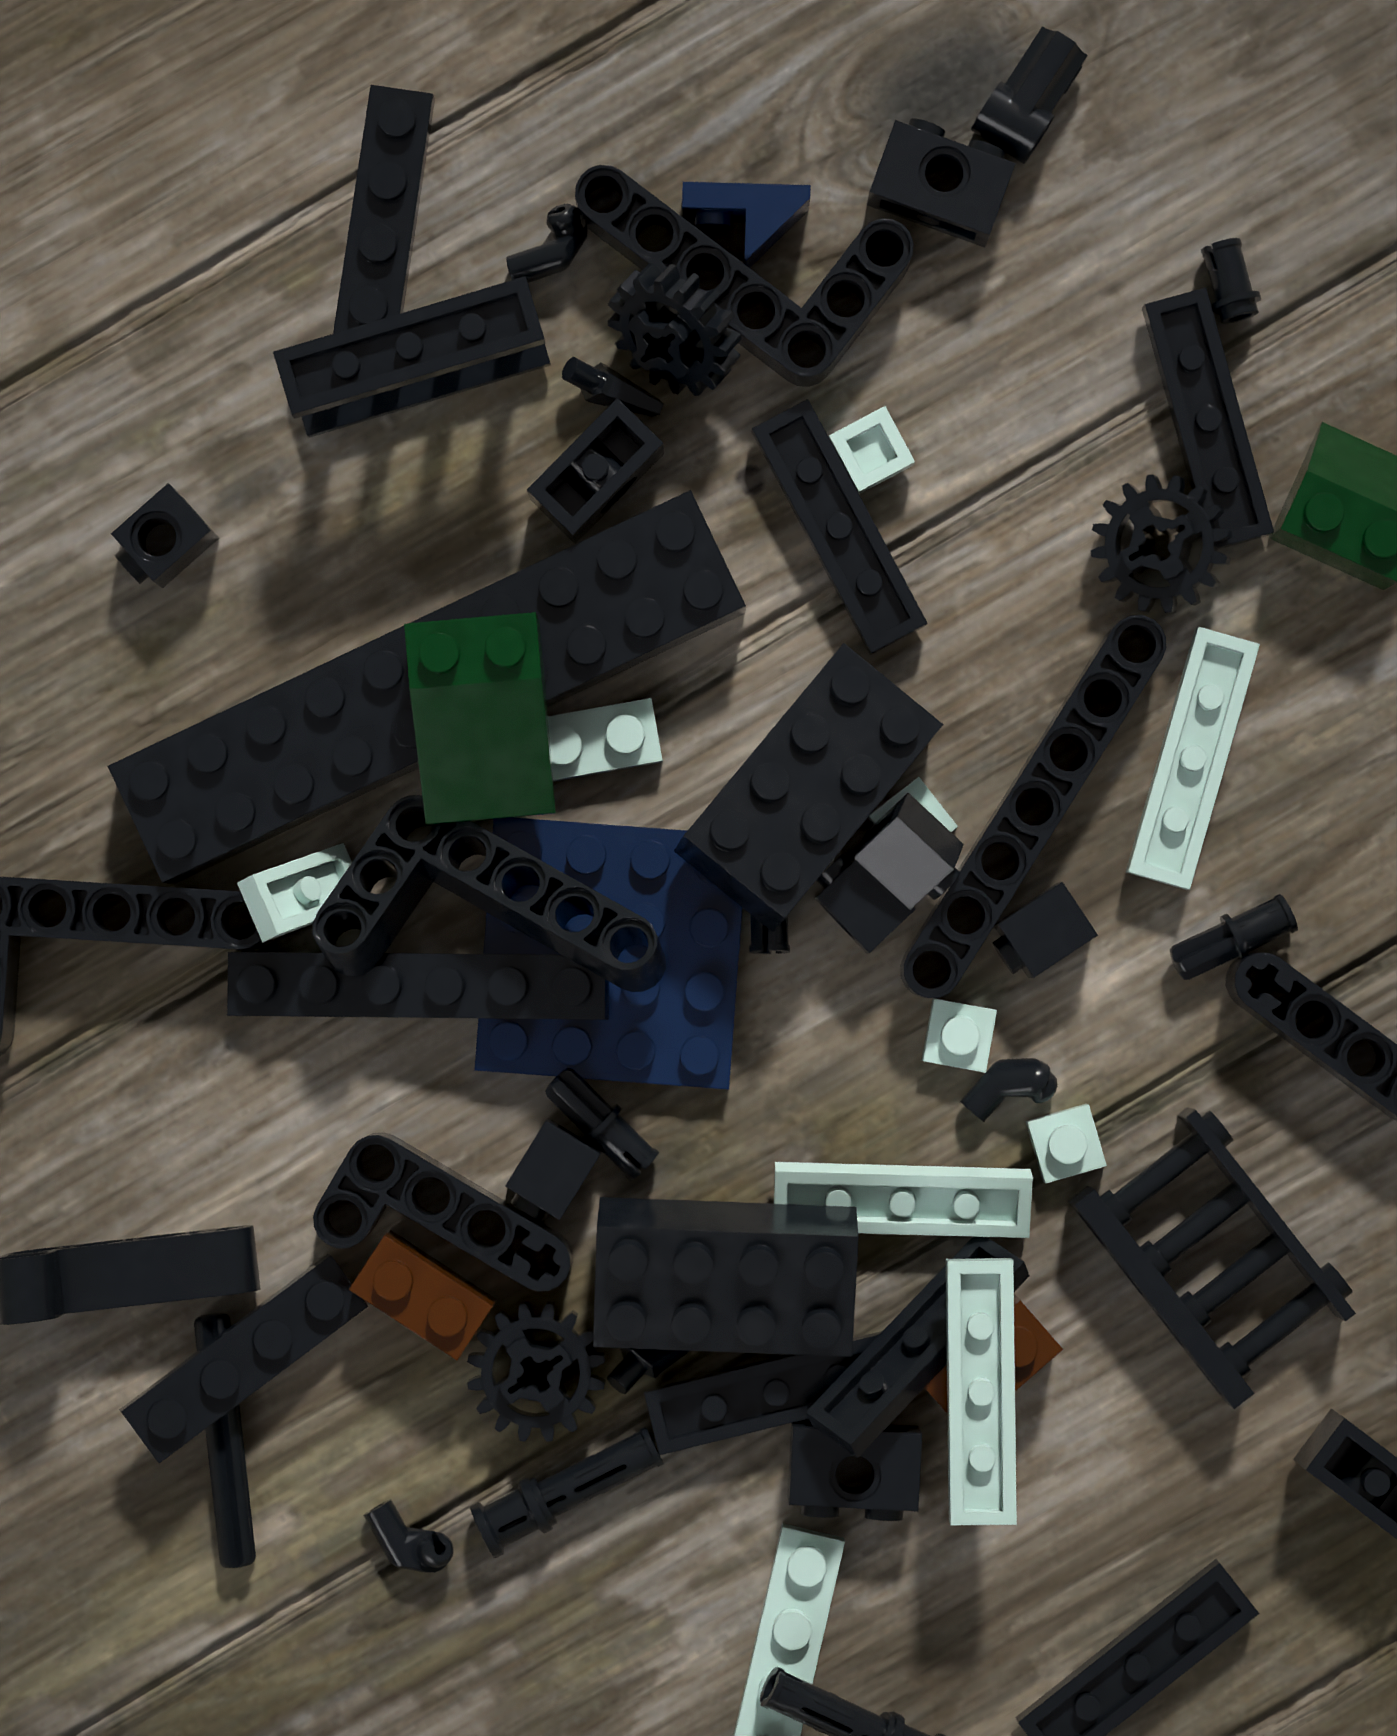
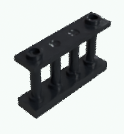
[273,276,551,438]
[1068,1107,1356,1409]

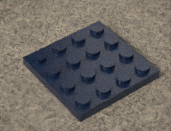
[474,817,743,1090]

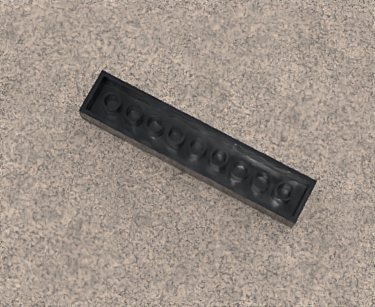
[107,490,746,885]

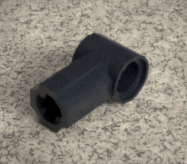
[971,26,1088,164]

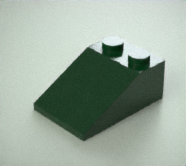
[404,612,556,825]

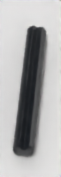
[194,1313,256,1568]

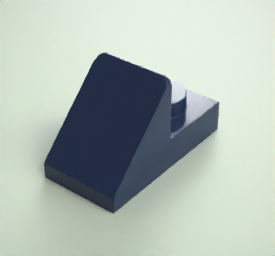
[682,182,811,268]

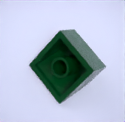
[1269,422,1397,590]

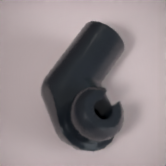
[506,204,588,283]
[960,1058,1058,1122]
[363,1499,454,1573]

